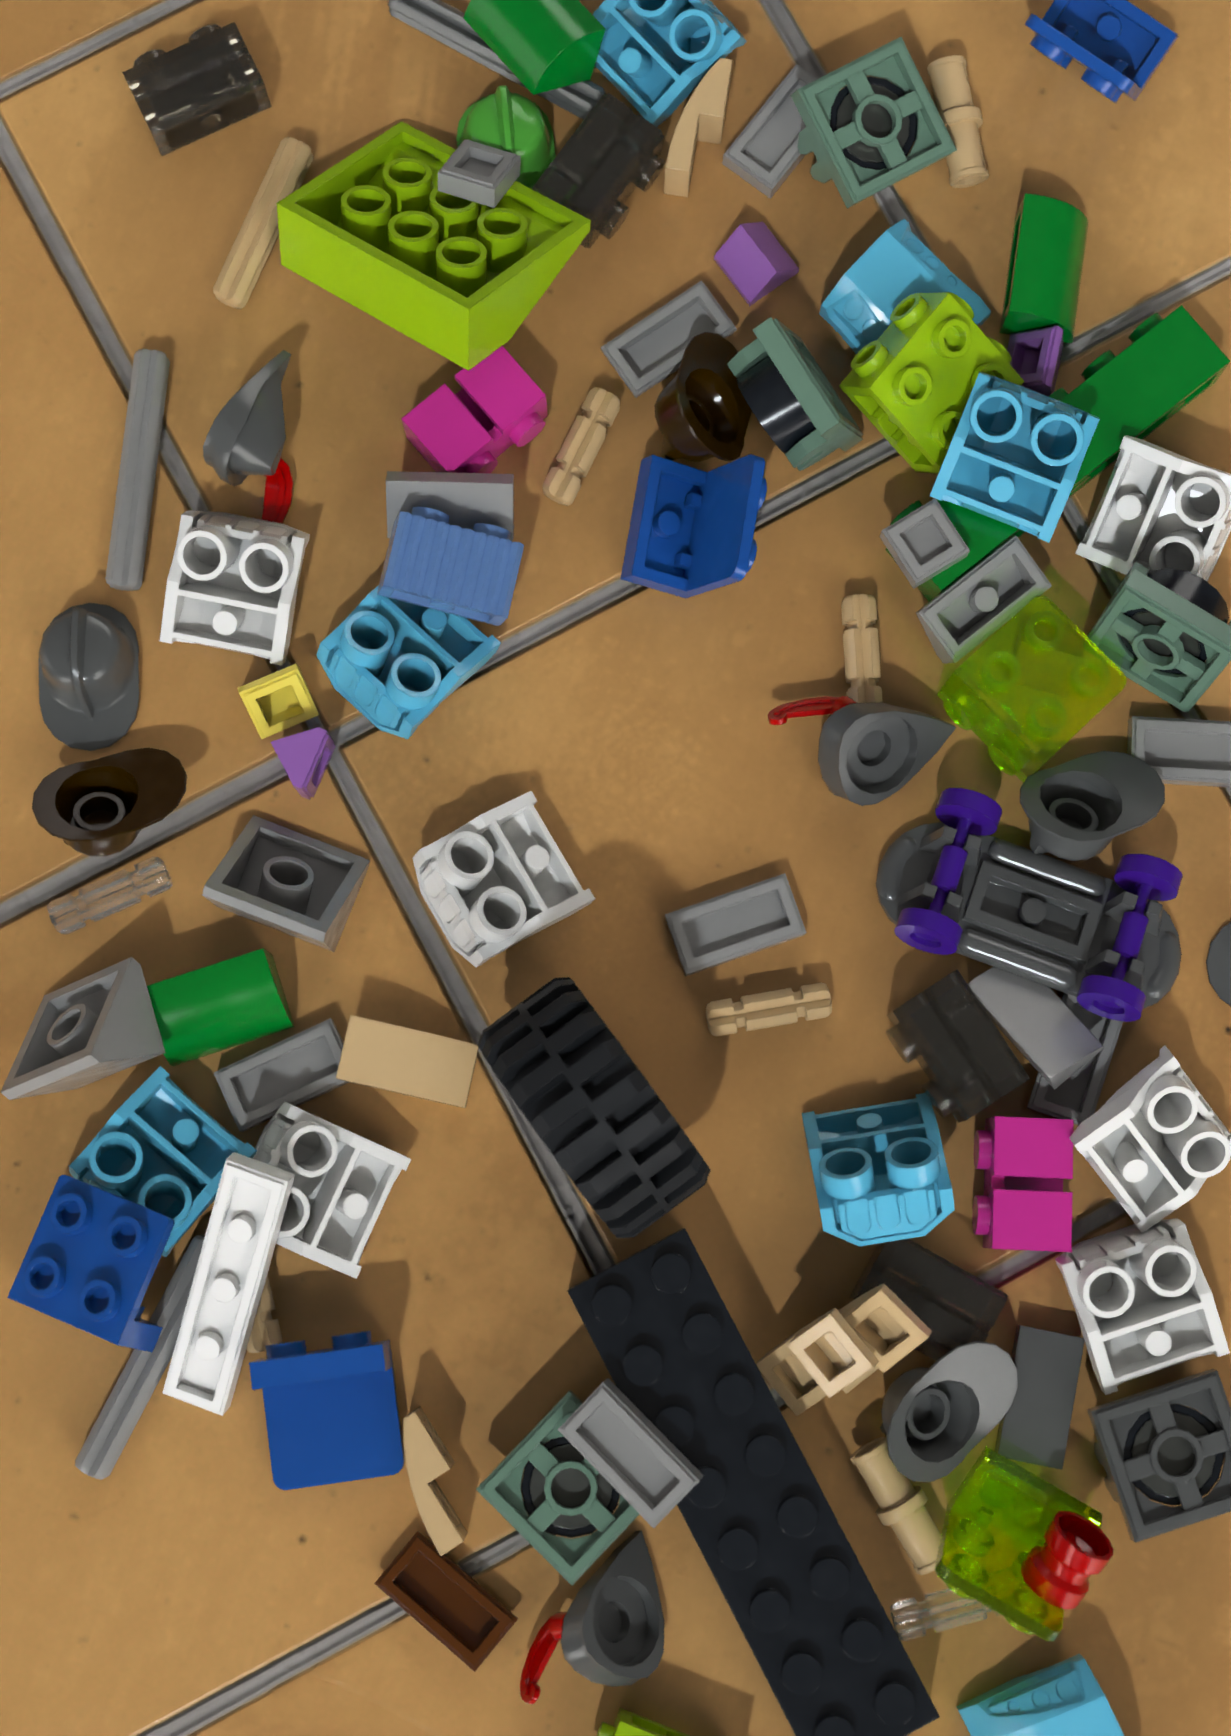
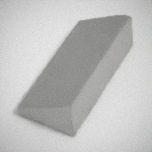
[916,535,1052,663]
[966,967,1104,1090]

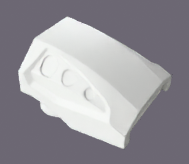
[1075,435,1231,581]
[159,510,310,666]
[412,791,595,967]
[1070,1045,1231,1233]
[252,1101,411,1279]
[1055,1218,1230,1395]

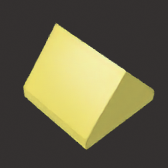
[237,663,319,739]

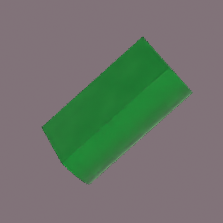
[463,0,606,95]
[999,193,1088,344]
[147,948,295,1066]

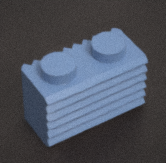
[377,506,524,626]

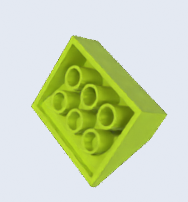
[277,121,591,371]

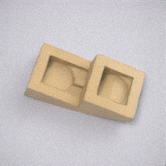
[664,58,732,197]
[336,1015,479,1108]
[838,1283,932,1394]
[756,1308,879,1416]
[403,1407,467,1556]

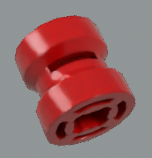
[1020,1511,1113,1610]

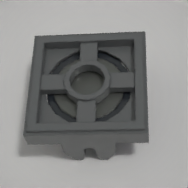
[1087,1369,1231,1543]

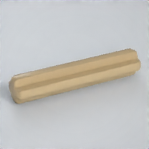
[213,137,313,309]

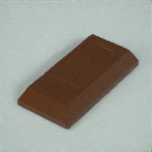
[374,1531,518,1672]

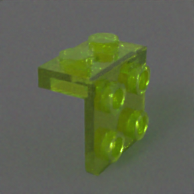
[937,596,1127,783]
[935,1447,1102,1642]

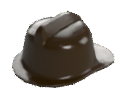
[654,332,752,462]
[32,747,187,856]

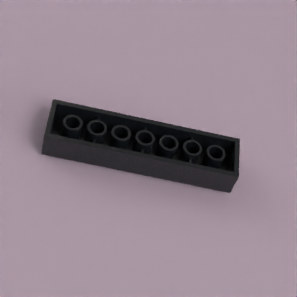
[567,1228,940,1736]

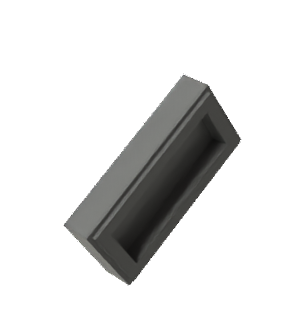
[994,1324,1085,1470]

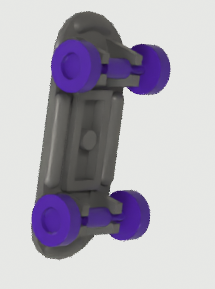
[876,788,1183,1022]

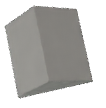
[202,815,370,952]
[0,957,165,1100]

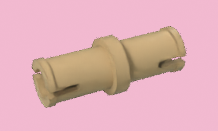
[927,55,989,188]
[850,1437,954,1575]

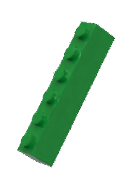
[885,305,1230,602]

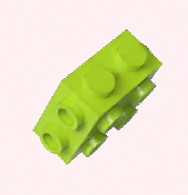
[839,292,1024,474]

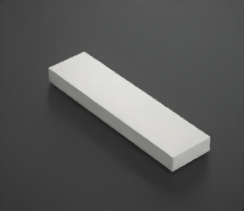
[162,1152,295,1416]

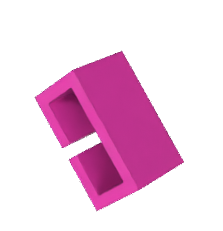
[401,346,548,473]
[972,1116,1074,1252]

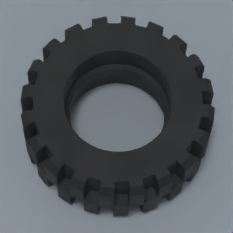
[478,977,711,1238]

